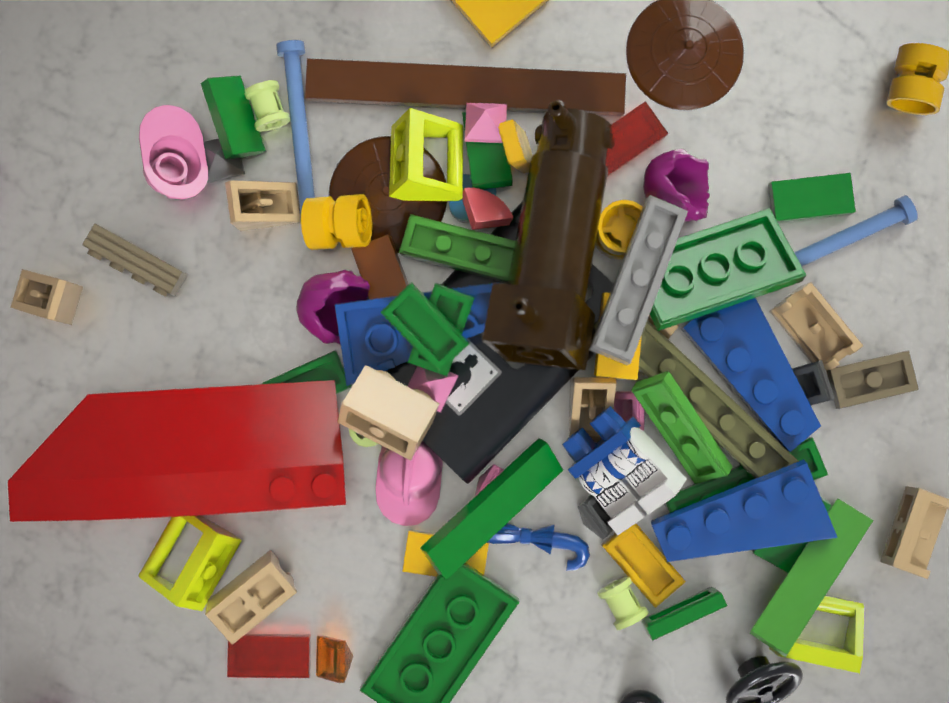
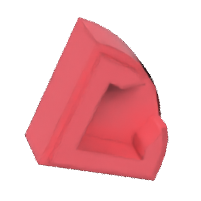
[462,187,513,230]

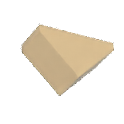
[225,181,301,231]
[10,269,83,325]
[569,377,616,442]

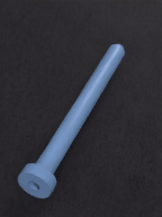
[276,40,315,213]
[794,195,918,266]

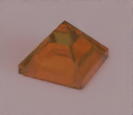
[316,635,354,683]

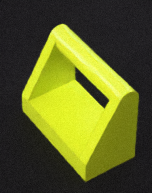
[389,108,463,201]
[138,515,242,611]
[769,596,864,674]

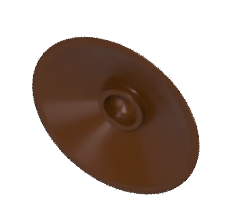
[626,0,744,110]
[329,136,447,253]

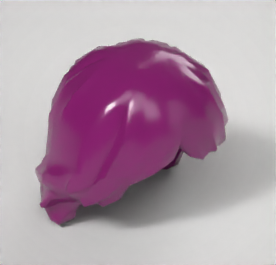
[643,149,710,222]
[296,270,370,345]

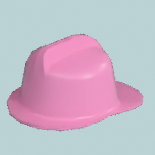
[139,105,208,200]
[375,441,443,526]

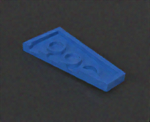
[335,282,499,386]
[682,298,821,452]
[651,459,838,562]

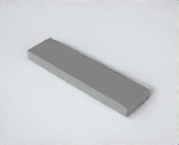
[589,195,688,365]

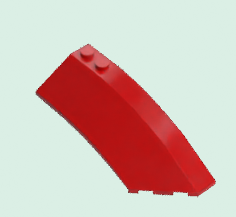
[8,380,346,522]

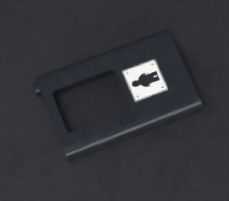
[385,201,614,484]

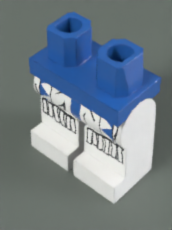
[562,406,687,536]

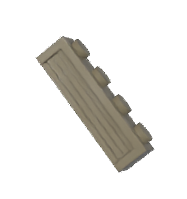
[83,223,188,297]

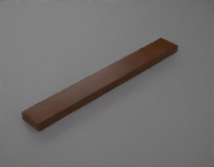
[305,58,626,116]

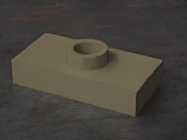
[826,351,919,409]

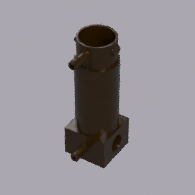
[482,100,615,371]

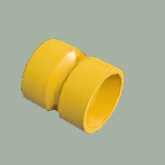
[887,43,949,115]
[301,194,372,250]
[595,200,643,260]

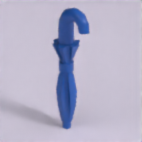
[448,520,590,571]

